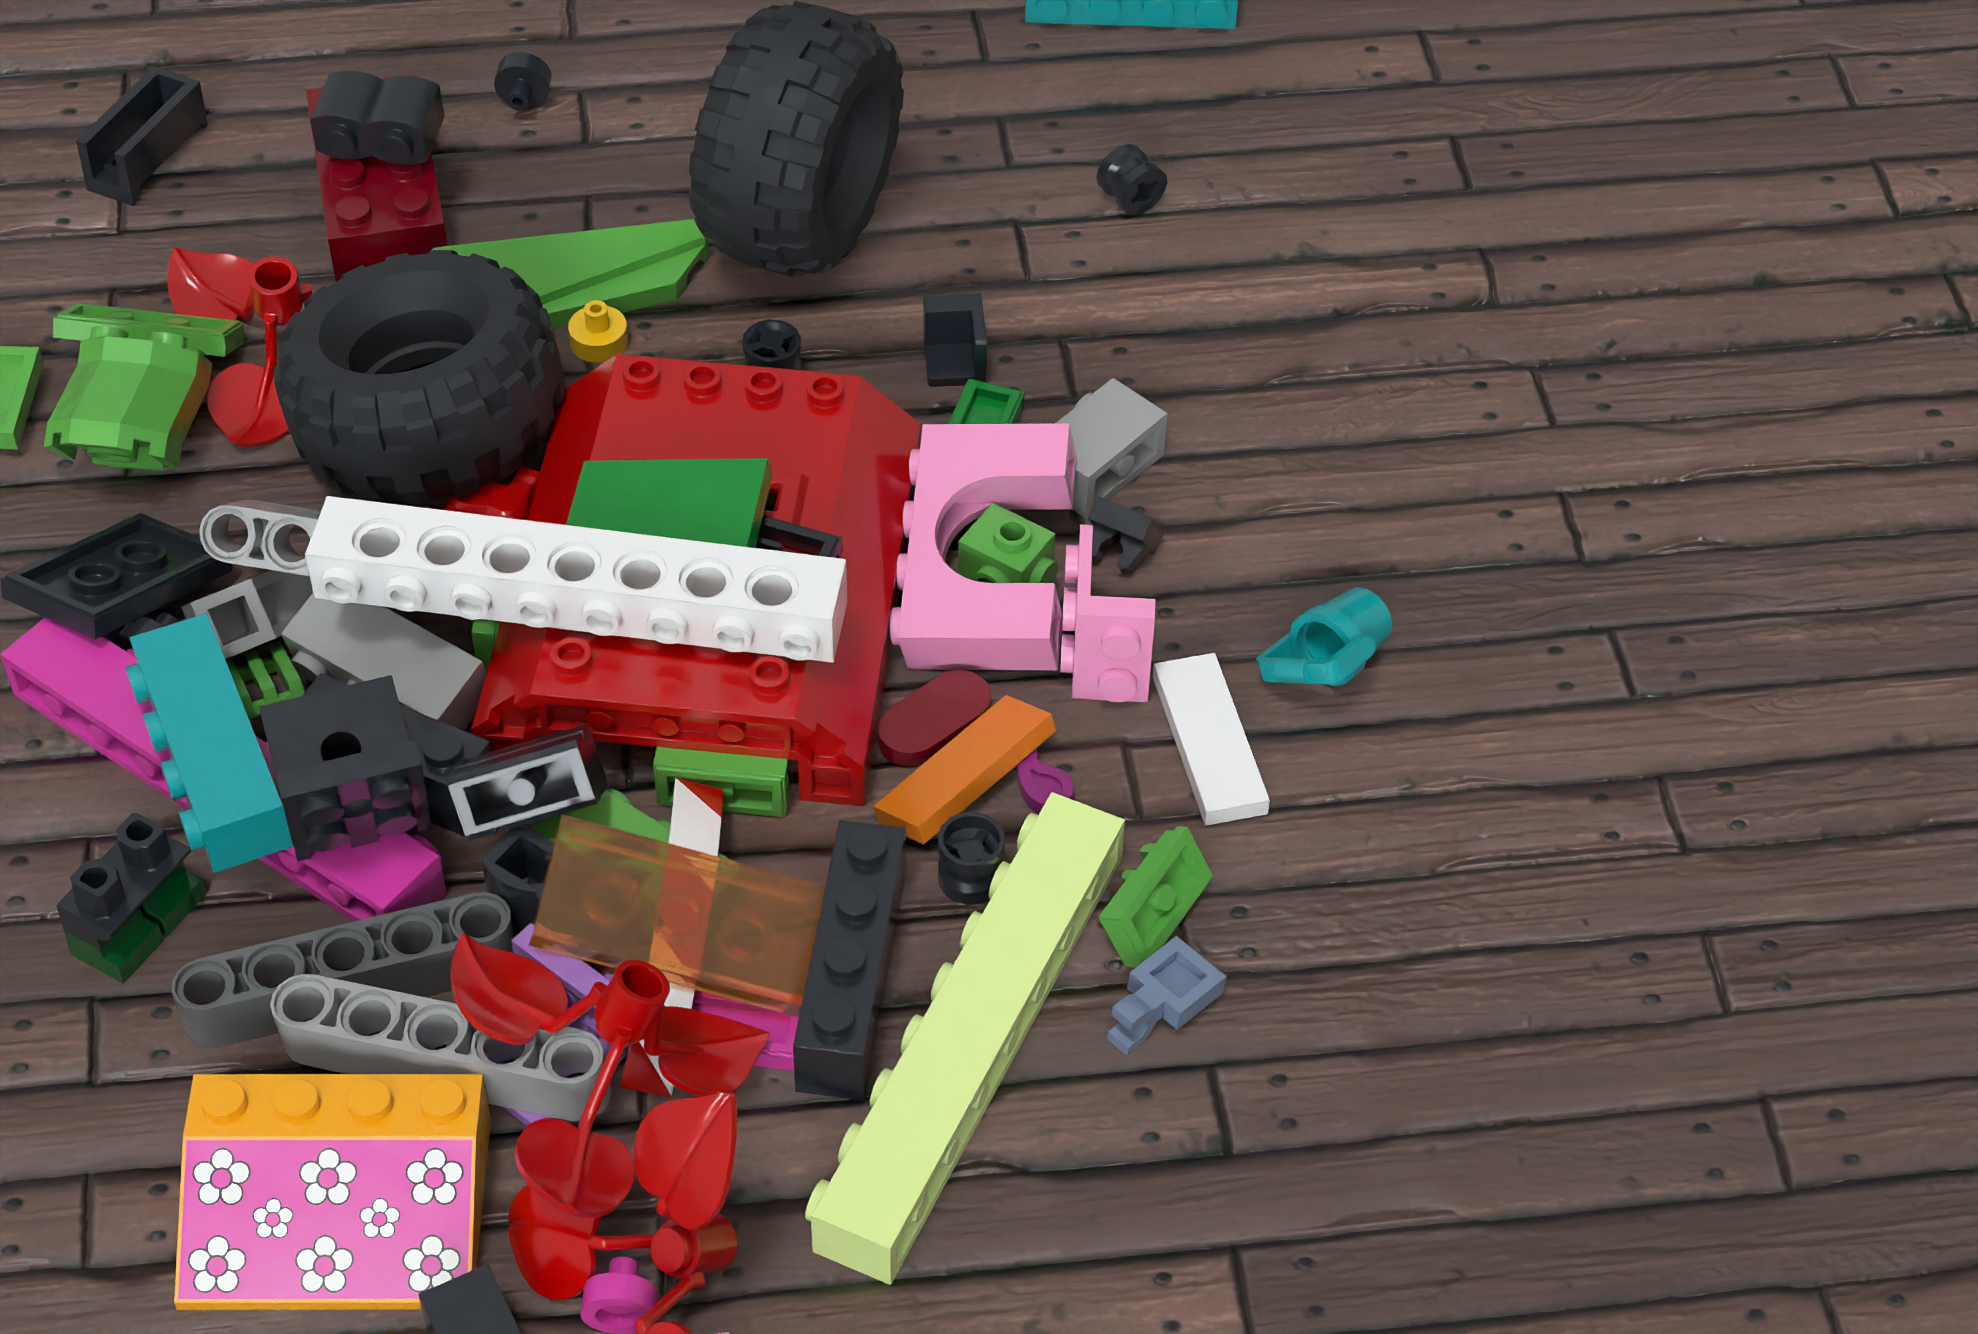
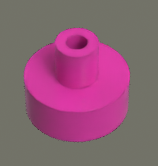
[580,1257,658,1334]

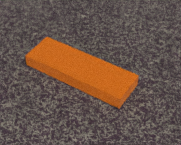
[873,695,1056,845]

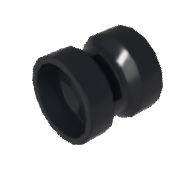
[938,812,1005,905]

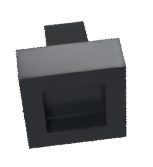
[1088,496,1164,574]

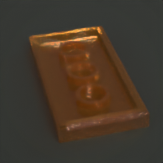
[529,814,826,1017]

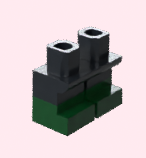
[56,813,207,984]

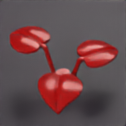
[167,247,313,447]
[450,933,769,1218]
[508,1092,737,1334]

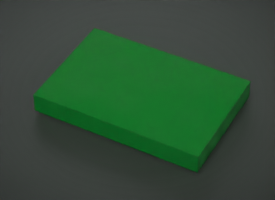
[566,458,773,548]

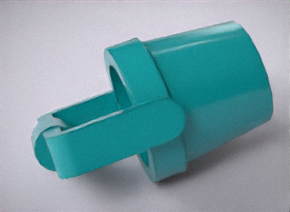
[1256,587,1392,686]

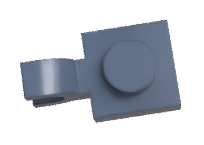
[1107,936,1227,1056]

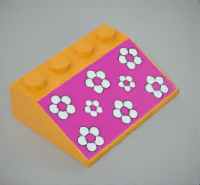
[174,1074,491,1310]

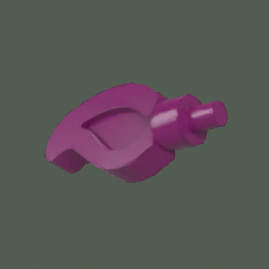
[1018,750,1073,814]

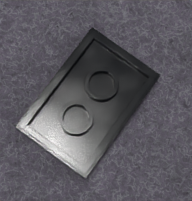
[1,513,233,639]

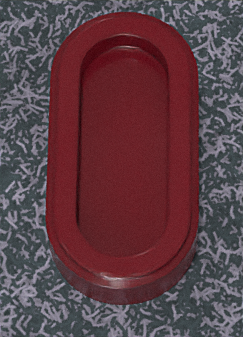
[878,670,991,767]

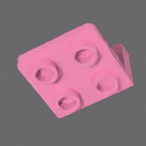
[1060,525,1155,702]

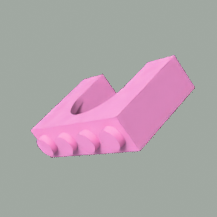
[890,423,1077,670]

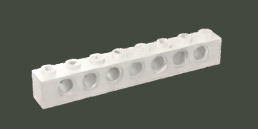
[305,496,847,663]

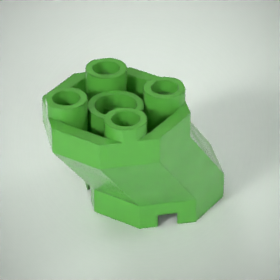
[44,326,212,472]

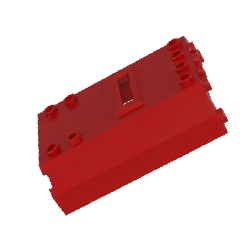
[471,354,921,807]

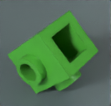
[958,503,1058,583]

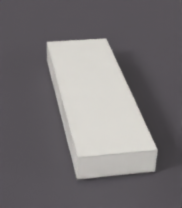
[1153,653,1270,826]

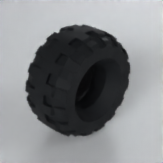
[688,1,904,277]
[274,250,565,506]

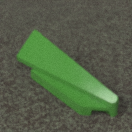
[432,219,710,329]

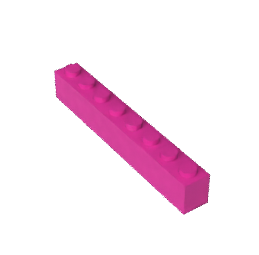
[0,617,447,922]

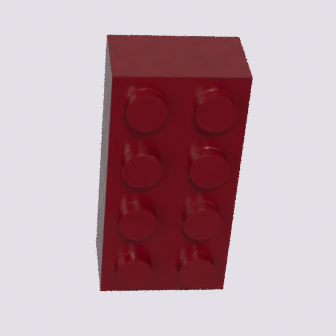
[306,75,448,282]

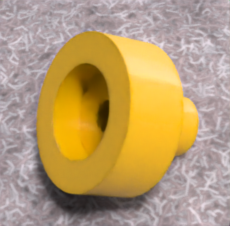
[568,300,628,363]

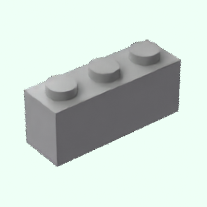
[281,593,487,731]

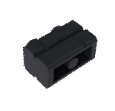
[447,724,608,841]

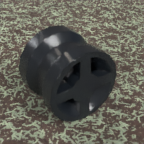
[1096,144,1168,216]
[742,319,802,370]

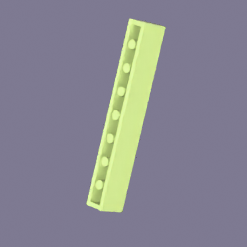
[805,792,1125,1285]

